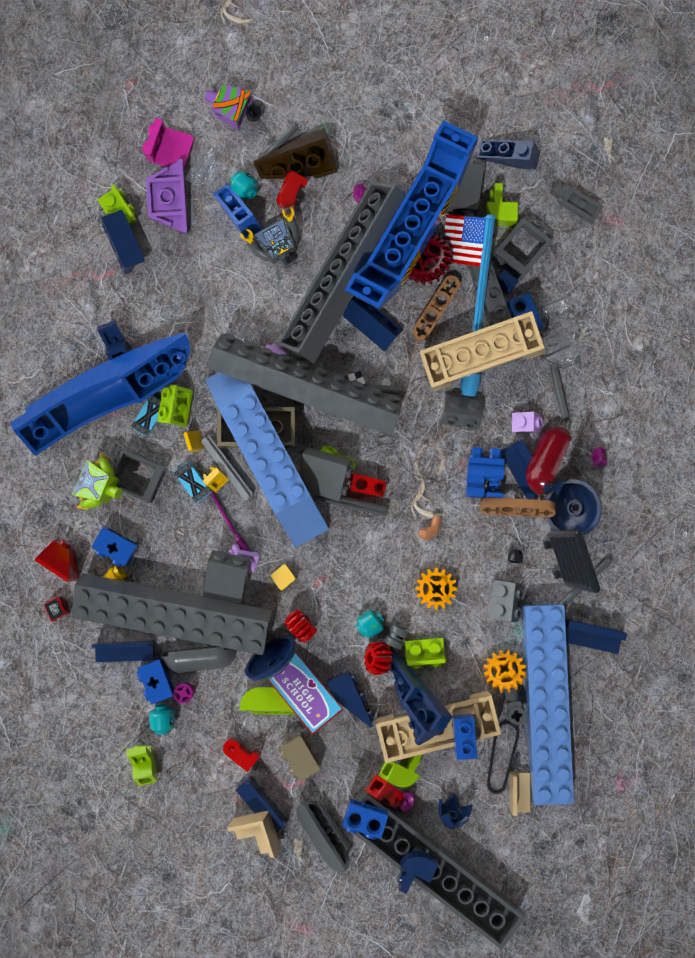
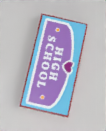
[267,652,343,736]

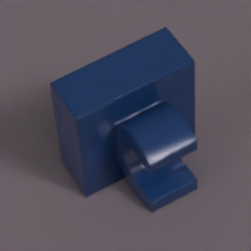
[497,268,520,295]

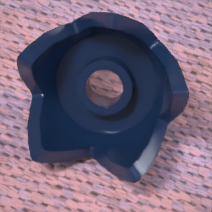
[438,793,472,829]

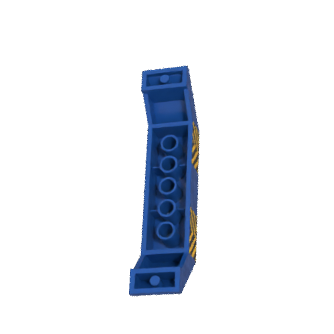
[344,120,478,309]

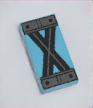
[131,395,161,437]
[174,461,212,503]

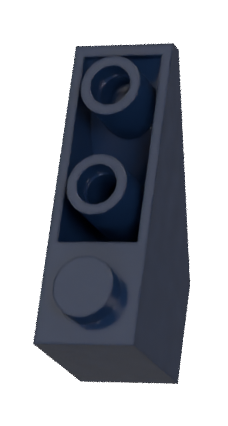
[477,140,541,170]
[327,670,375,728]

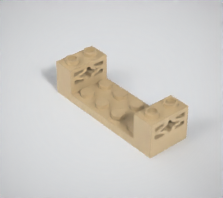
[420,311,545,391]
[375,691,501,763]

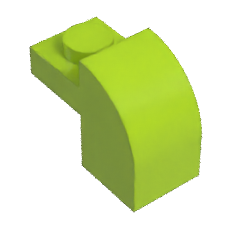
[485,183,518,227]
[126,745,157,786]
[378,754,423,788]

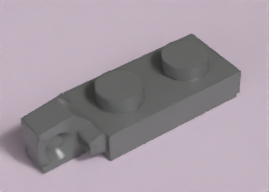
[550,184,603,224]

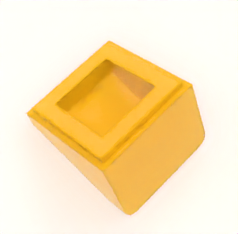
[184,430,205,452]
[270,564,297,591]

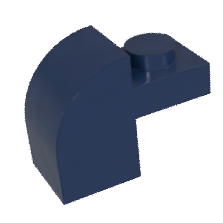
[97,320,130,360]
[397,851,439,894]

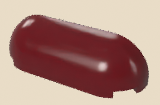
[526,427,572,495]

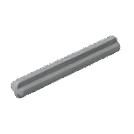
[201,435,253,500]

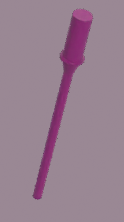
[201,475,250,551]

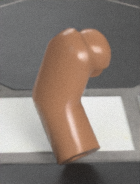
[418,516,442,540]

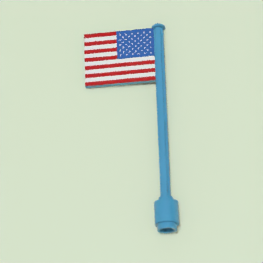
[444,214,497,396]

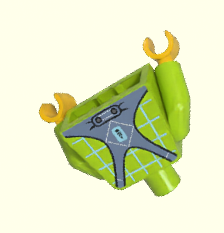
[72,453,122,510]

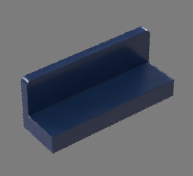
[101,210,145,275]
[343,297,404,351]
[501,439,551,499]
[565,619,627,654]
[92,640,155,662]
[236,776,288,832]

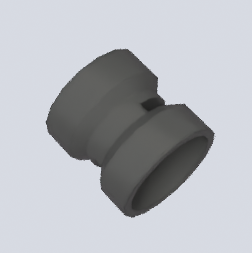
[384,624,409,650]

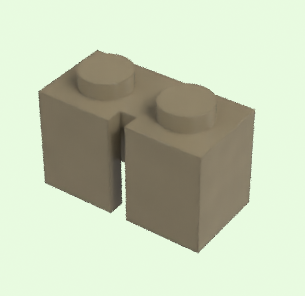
[279,732,321,782]

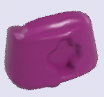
[353,184,366,203]
[591,447,607,467]
[398,791,414,813]

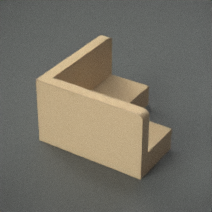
[227,811,281,858]

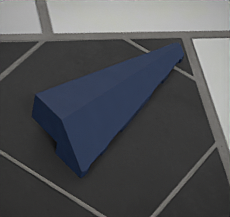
[389,647,453,745]

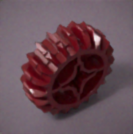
[408,235,453,286]

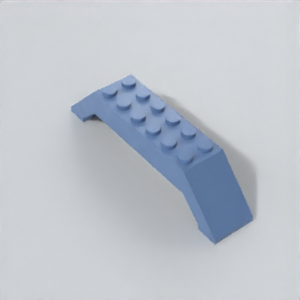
[205,372,329,548]

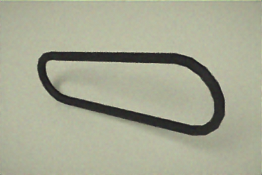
[487,722,519,794]

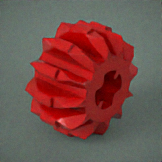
[285,609,317,643]
[364,641,393,675]

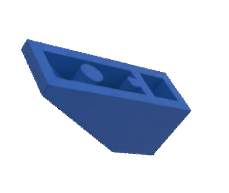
[213,184,261,238]

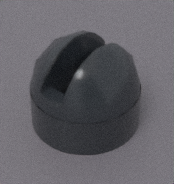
[246,105,261,122]
[507,549,523,564]

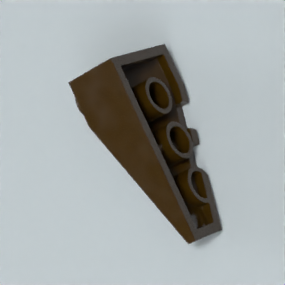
[254,128,338,179]

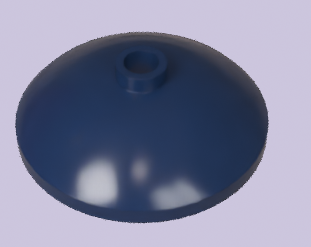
[545,479,602,535]
[245,636,296,681]

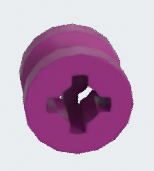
[173,682,195,704]

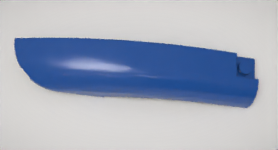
[10,332,190,456]

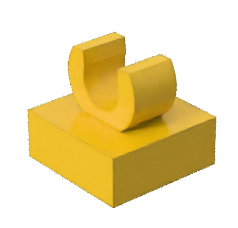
[203,467,229,493]

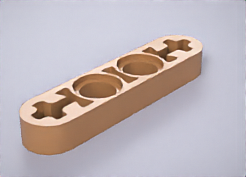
[412,275,460,341]
[479,498,556,518]

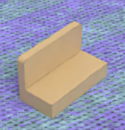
[510,771,530,816]

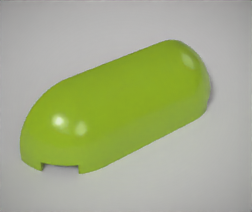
[239,687,295,715]

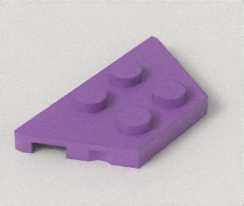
[146,159,188,234]

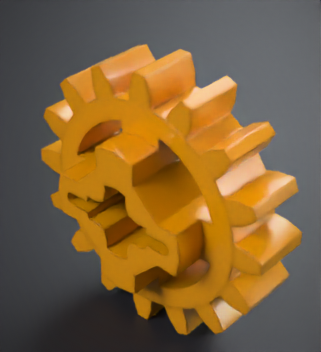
[415,567,457,610]
[484,650,526,693]

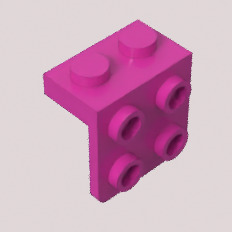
[142,117,194,169]

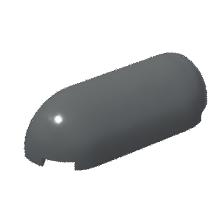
[160,646,237,673]
[296,800,350,872]

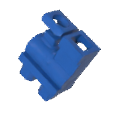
[465,447,504,498]

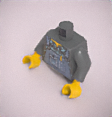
[240,206,299,268]

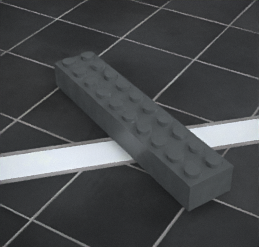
[277,181,406,364]
[207,333,402,435]
[72,573,272,655]
[343,788,526,950]

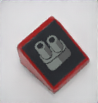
[44,596,69,622]

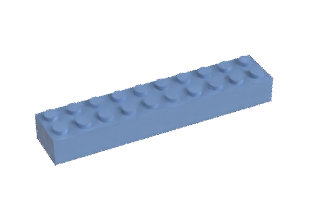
[521,604,574,805]

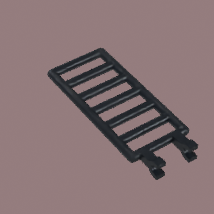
[543,529,600,593]

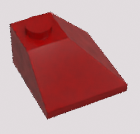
[34,539,79,582]

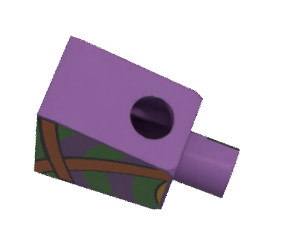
[205,84,253,131]

